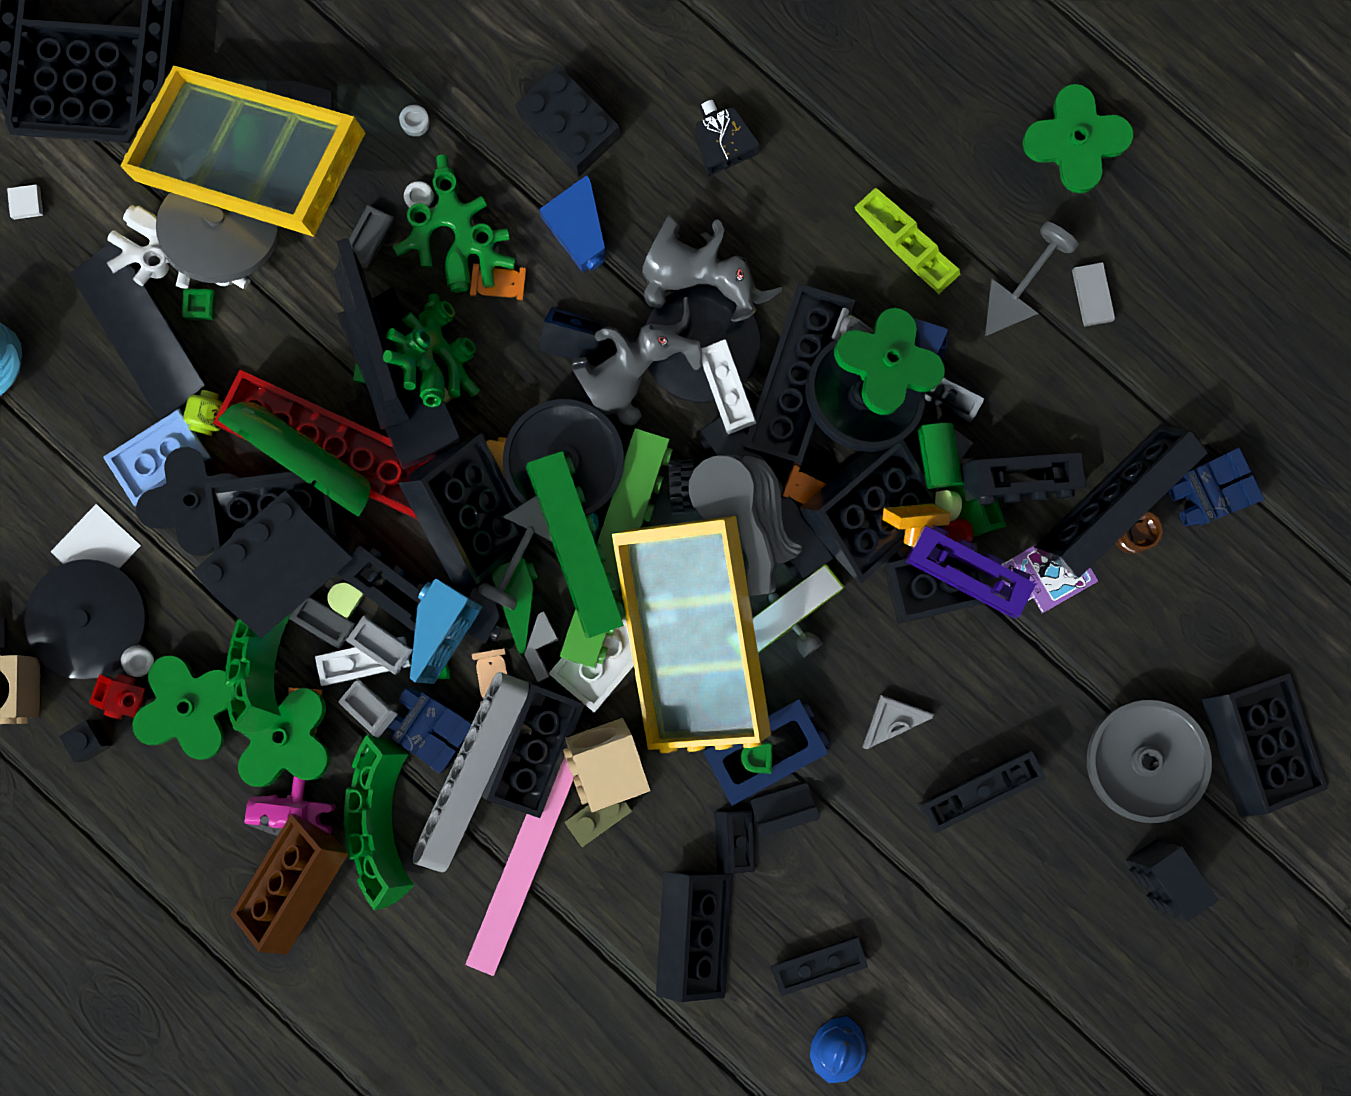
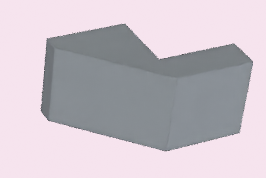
[525,612,559,683]

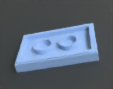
[103,409,212,507]

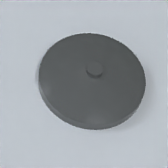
[156,172,279,283]
[1087,700,1212,823]

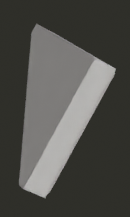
[862,695,934,749]

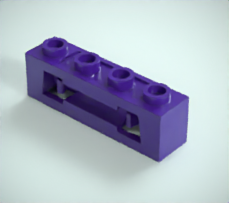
[905,525,1036,618]

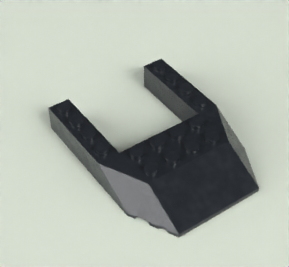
[0,0,184,143]

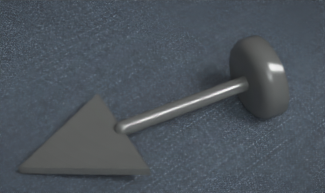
[985,221,1079,336]
[476,496,552,611]

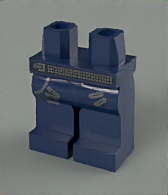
[1168,448,1264,527]
[386,688,473,774]

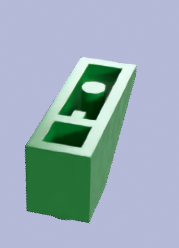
[491,557,538,656]

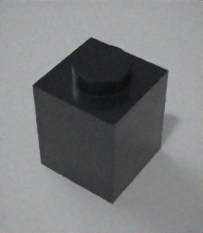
[59,720,113,762]

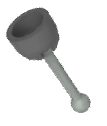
[768,592,823,658]

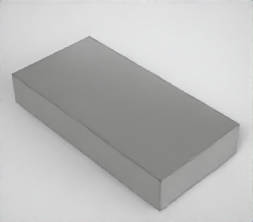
[1072,262,1115,327]
[346,616,413,675]
[338,679,398,738]

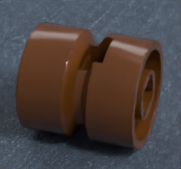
[1115,512,1163,554]

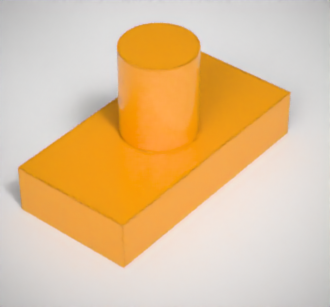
[882,503,951,546]

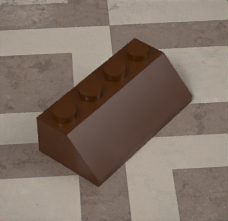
[230,814,349,955]

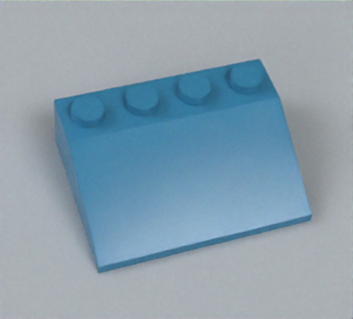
[410,578,483,684]

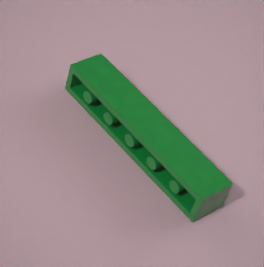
[526,451,626,639]

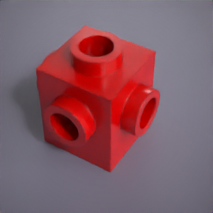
[89,673,145,720]

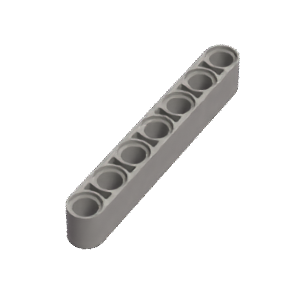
[413,672,529,873]

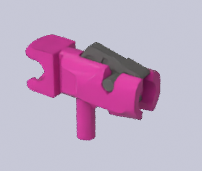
[245,776,336,836]

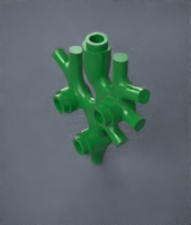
[392,155,517,293]
[383,294,480,407]

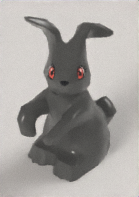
[642,214,782,322]
[571,297,702,426]

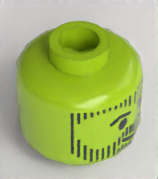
[183,390,223,436]

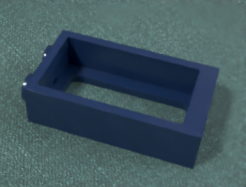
[703,699,830,806]

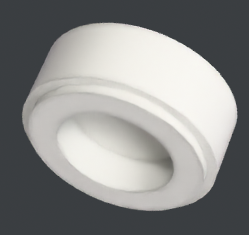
[399,105,430,136]
[404,181,435,208]
[121,645,154,677]

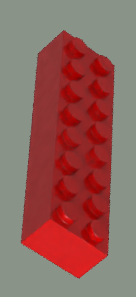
[213,370,430,520]

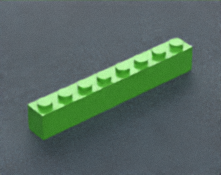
[560,428,673,669]

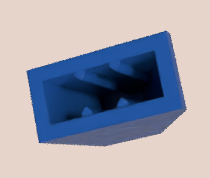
[539,175,606,273]

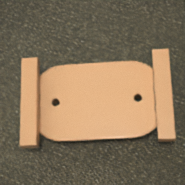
[472,648,507,705]

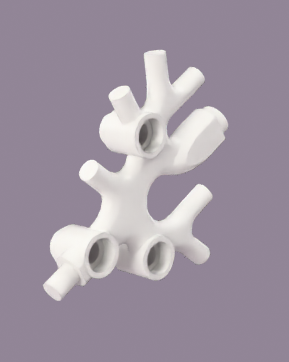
[107,205,250,290]

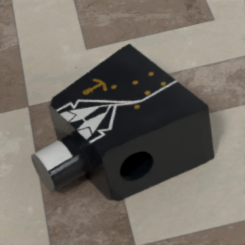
[695,100,759,177]

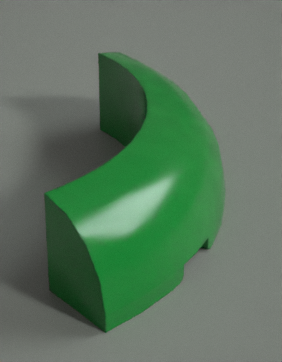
[218,402,370,517]
[225,613,291,733]
[344,735,415,911]

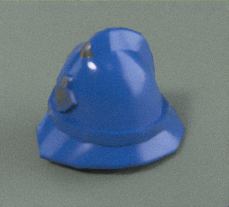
[810,1016,866,1083]

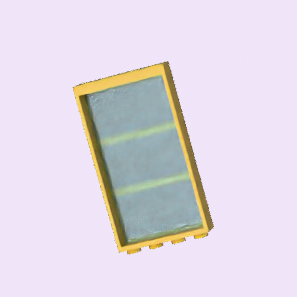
[120,66,365,237]
[612,516,771,753]

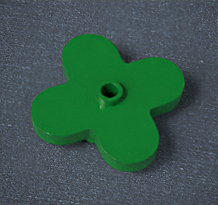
[1022,84,1133,193]
[834,308,945,415]
[132,656,231,760]
[238,688,331,787]

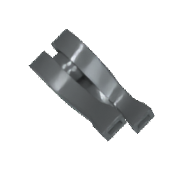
[684,454,803,598]

